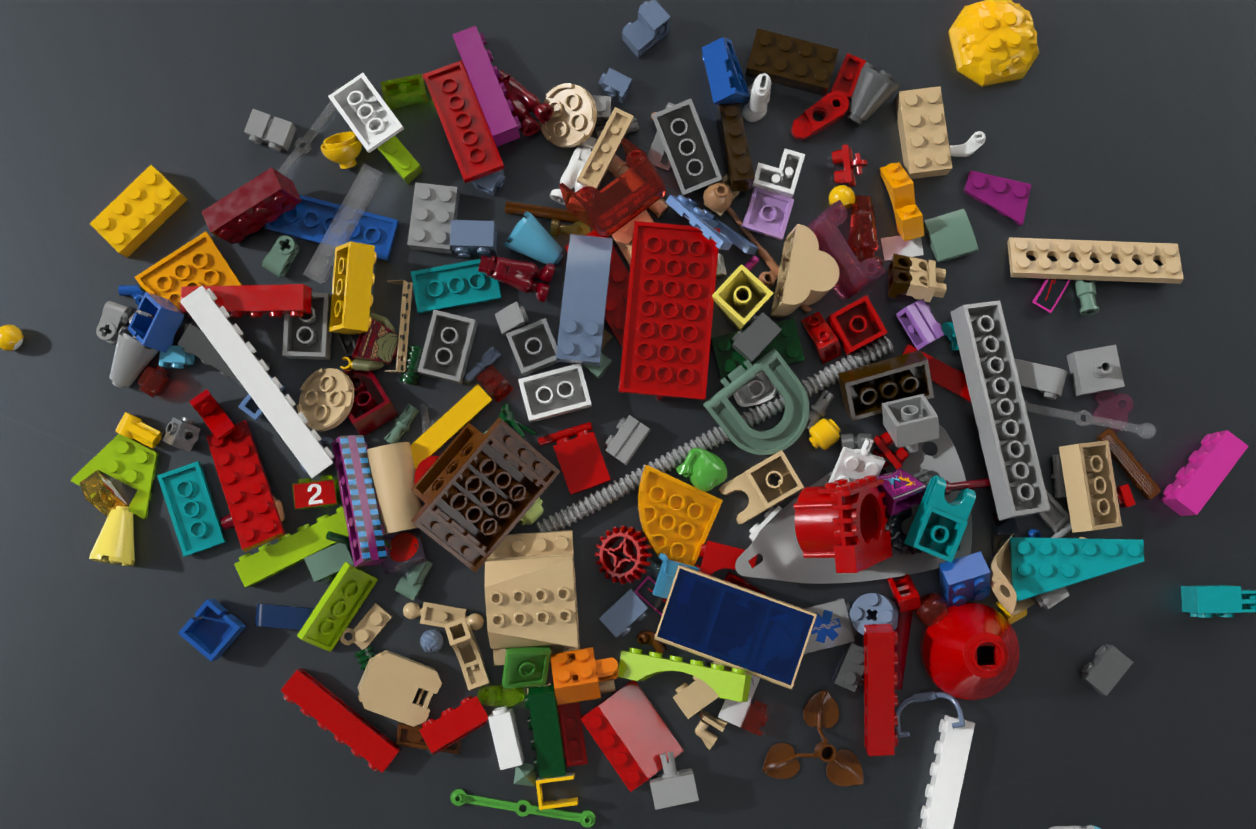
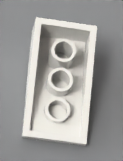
[328,73,404,153]

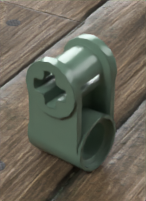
[262,235,300,278]

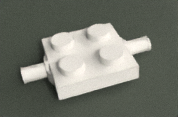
[828,438,885,483]

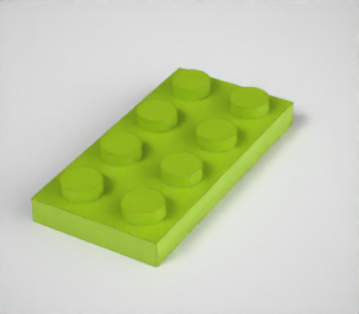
[297,562,378,652]

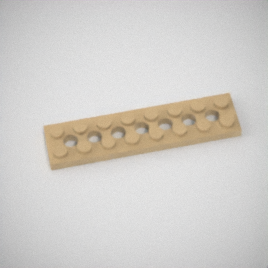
[1007,237,1184,284]

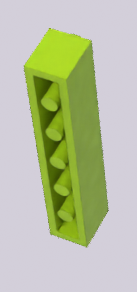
[234,506,349,587]

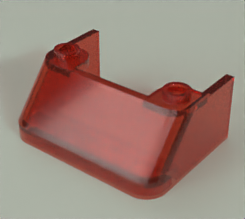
[559,138,666,236]

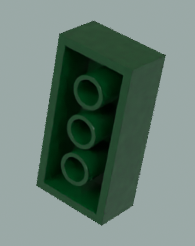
[710,318,805,381]

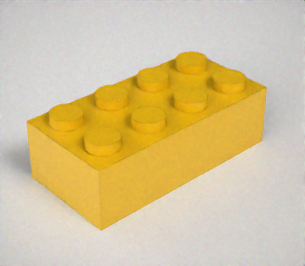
[89,165,188,258]
[328,242,377,335]

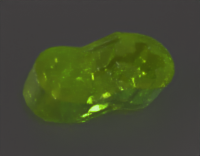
[477,684,524,706]

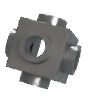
[162,417,200,452]

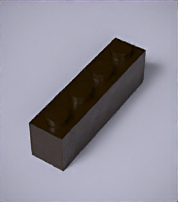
[716,103,755,192]

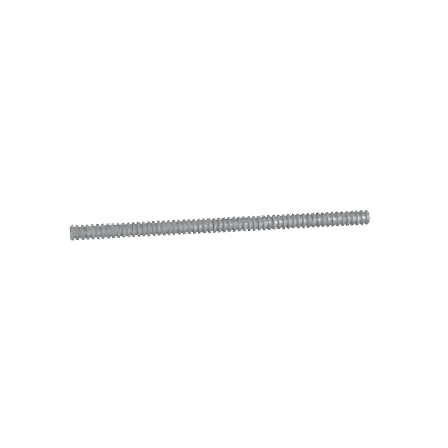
[536,336,894,532]

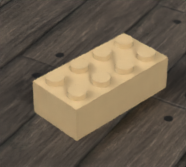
[894,86,952,179]
[1059,440,1122,533]

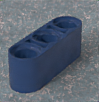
[255,604,315,630]

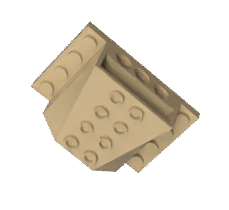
[485,530,580,666]

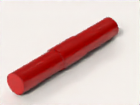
[538,422,593,446]

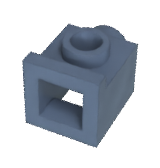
[598,68,632,104]

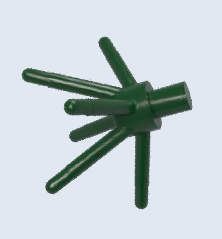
[483,404,537,438]

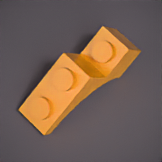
[879,162,924,242]

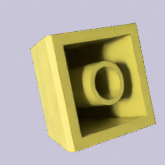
[712,264,774,331]

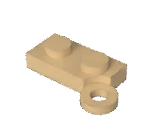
[340,603,393,650]

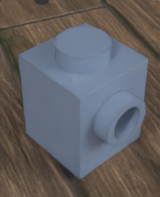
[473,170,506,196]

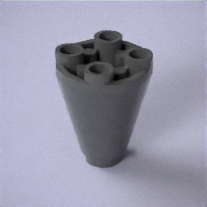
[846,62,901,125]

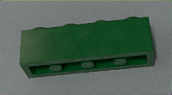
[524,685,566,779]

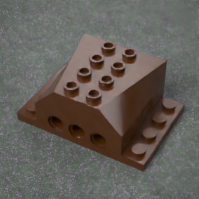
[411,418,561,573]

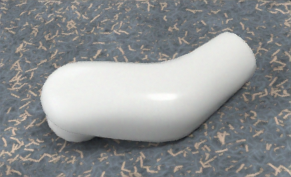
[949,131,986,158]

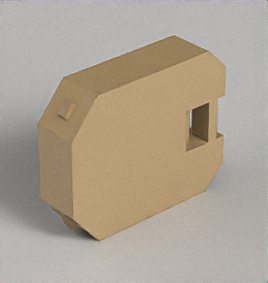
[357,650,442,727]

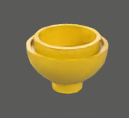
[320,131,363,169]

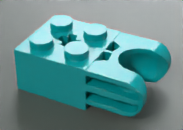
[904,475,976,563]
[1181,585,1256,618]

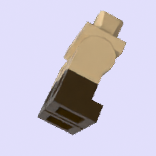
[888,254,947,302]

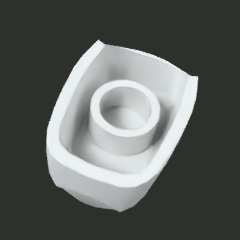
[733,371,777,407]

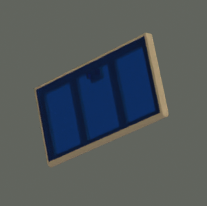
[654,565,817,690]

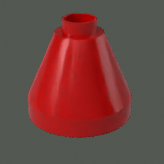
[919,602,1019,700]

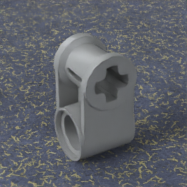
[96,301,131,344]

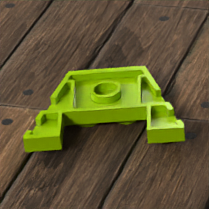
[71,434,159,519]

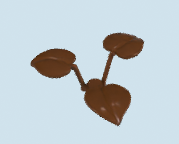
[762,690,863,786]

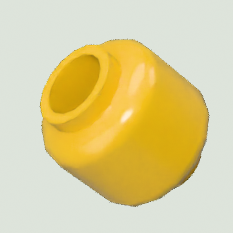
[808,418,841,450]

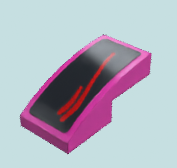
[1032,279,1070,313]
[634,576,681,616]

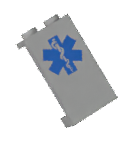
[768,598,857,660]

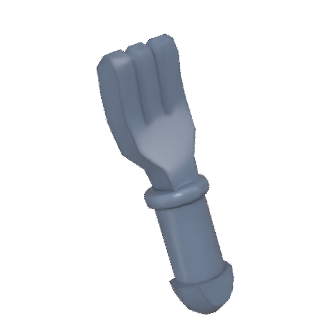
[464,346,502,383]

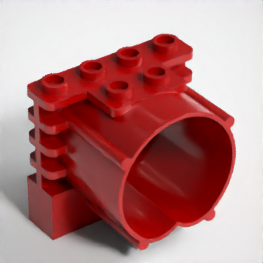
[794,475,893,573]

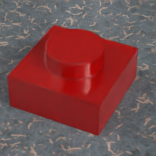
[1116,484,1136,508]

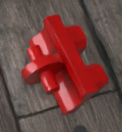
[832,144,868,187]
[873,432,910,470]

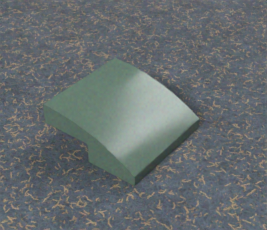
[924,209,978,263]

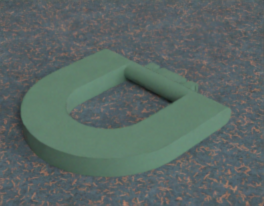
[703,348,809,455]

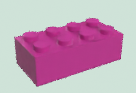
[1161,430,1249,516]

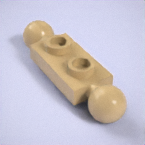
[403,602,484,630]

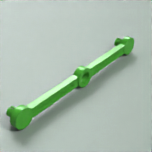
[450,789,596,827]

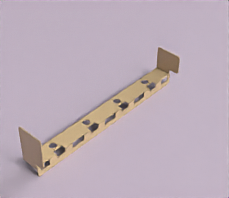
[385,280,413,374]

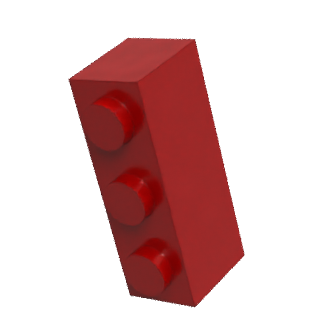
[419,696,489,756]

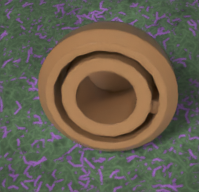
[703,182,733,211]

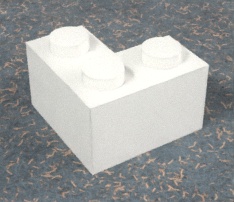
[751,149,805,199]

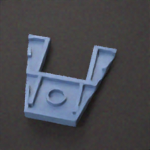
[666,195,758,255]

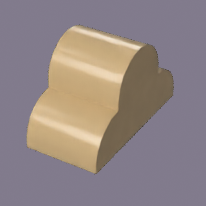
[770,224,839,318]

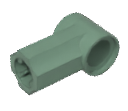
[395,555,433,601]

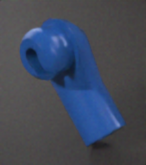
[118,285,145,305]

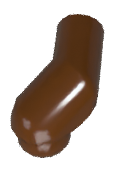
[637,630,668,653]

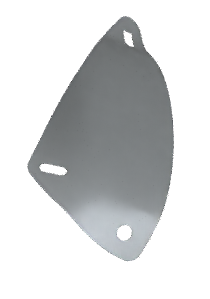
[735,425,972,584]

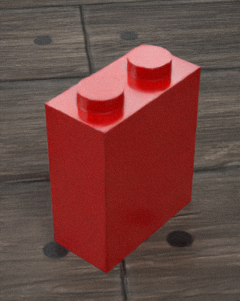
[553,430,611,495]

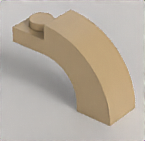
[444,617,490,691]

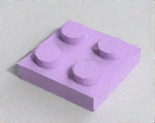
[741,186,794,241]

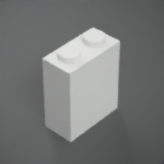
[488,705,525,770]

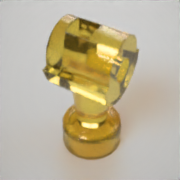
[550,219,590,237]

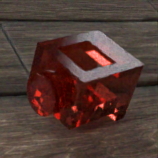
[740,700,769,737]

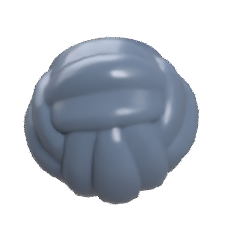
[420,629,443,653]

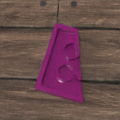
[964,170,1032,226]

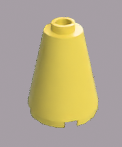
[89,506,135,566]

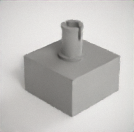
[1066,345,1125,397]
[882,394,939,453]
[649,752,699,810]

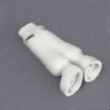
[742,73,771,122]
[550,137,598,210]

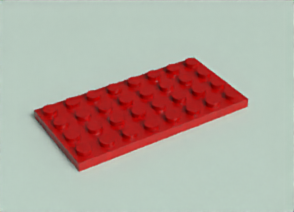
[619,221,720,400]

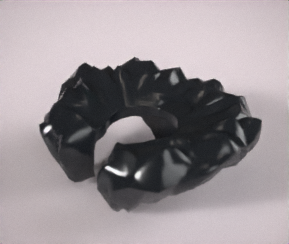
[885,507,923,555]

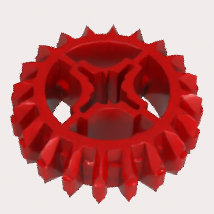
[594,526,653,584]

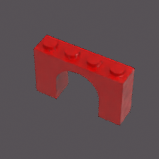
[683,540,758,638]

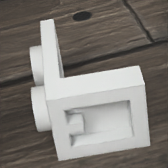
[749,506,782,542]

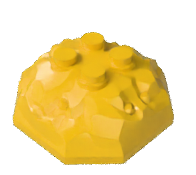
[948,0,1039,87]

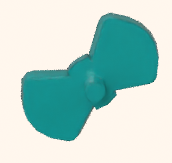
[941,322,959,351]

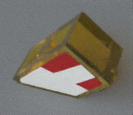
[80,471,129,517]

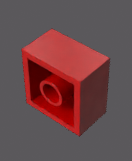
[826,295,888,356]

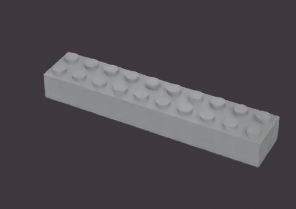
[950,301,1050,520]

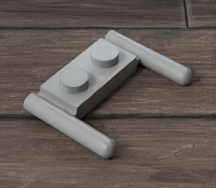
[1037,489,1072,538]

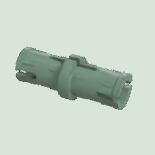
[384,403,419,444]

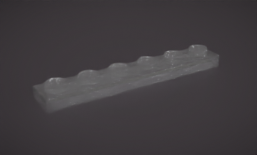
[303,164,384,285]

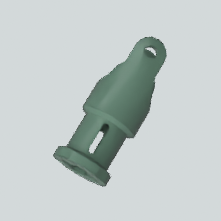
[1074,280,1100,316]

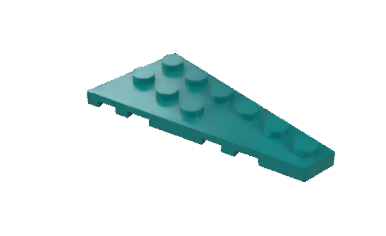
[1010,537,1144,602]

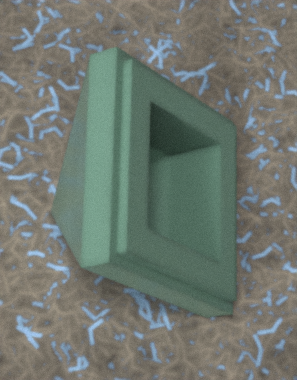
[514,762,537,787]

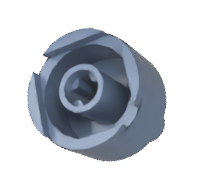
[849,593,899,635]

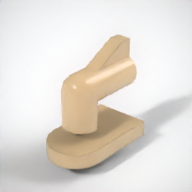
[695,710,728,749]

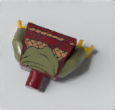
[340,313,405,371]

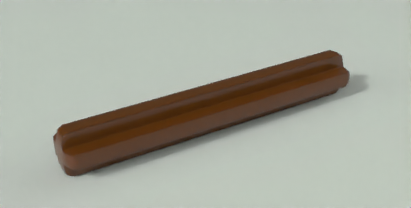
[505,201,588,224]

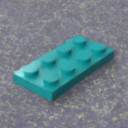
[411,259,502,314]
[157,461,227,557]

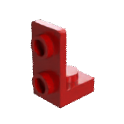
[801,312,842,364]
[189,389,236,440]

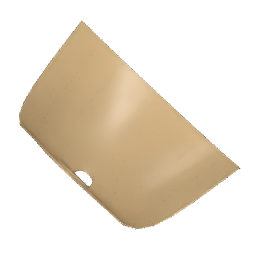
[990,535,1035,616]

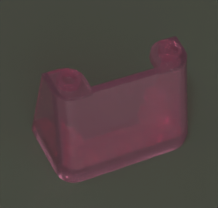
[806,200,886,299]

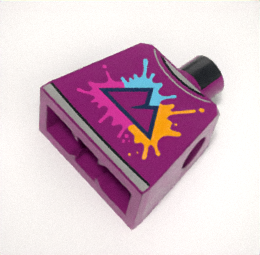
[877,468,926,516]

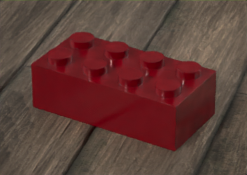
[201,167,302,244]

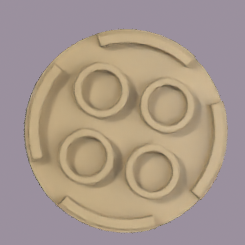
[539,83,597,148]
[297,368,354,431]

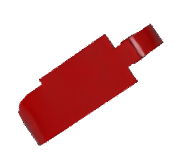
[791,91,849,140]

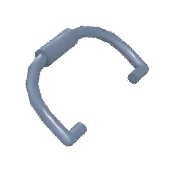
[895,691,965,738]

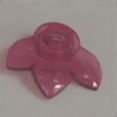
[1092,391,1133,432]

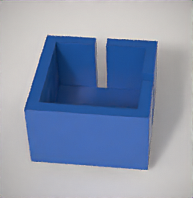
[128,292,184,353]
[939,551,991,607]
[178,599,246,661]

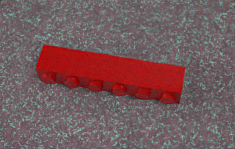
[180,284,312,319]
[864,624,898,756]
[280,668,402,773]

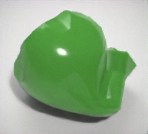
[676,448,728,491]

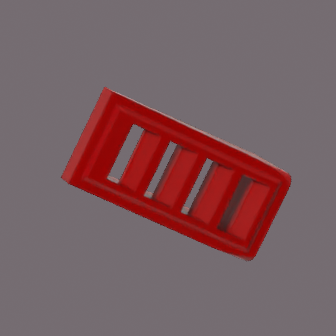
[887,573,921,613]

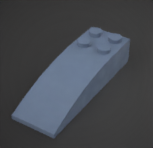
[556,234,613,366]

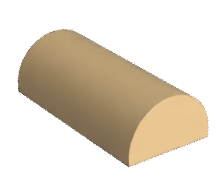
[367,442,422,535]

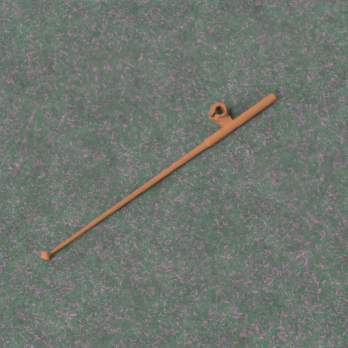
[651,112,812,314]

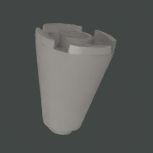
[109,327,158,388]

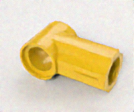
[115,412,163,448]

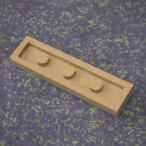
[577,107,634,191]

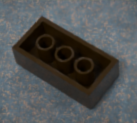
[745,28,839,96]
[838,350,934,421]

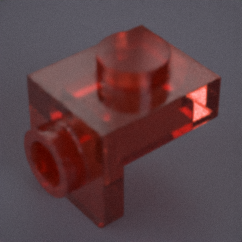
[476,365,513,402]

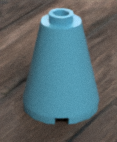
[503,211,564,265]

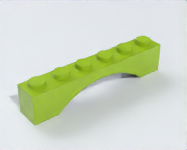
[618,647,752,702]

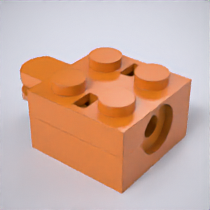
[550,647,619,705]

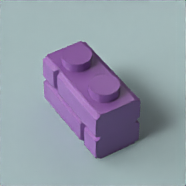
[896,299,944,351]

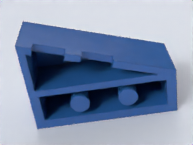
[702,37,751,105]

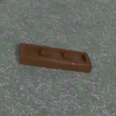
[395,722,462,755]

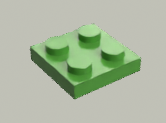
[502,646,551,689]

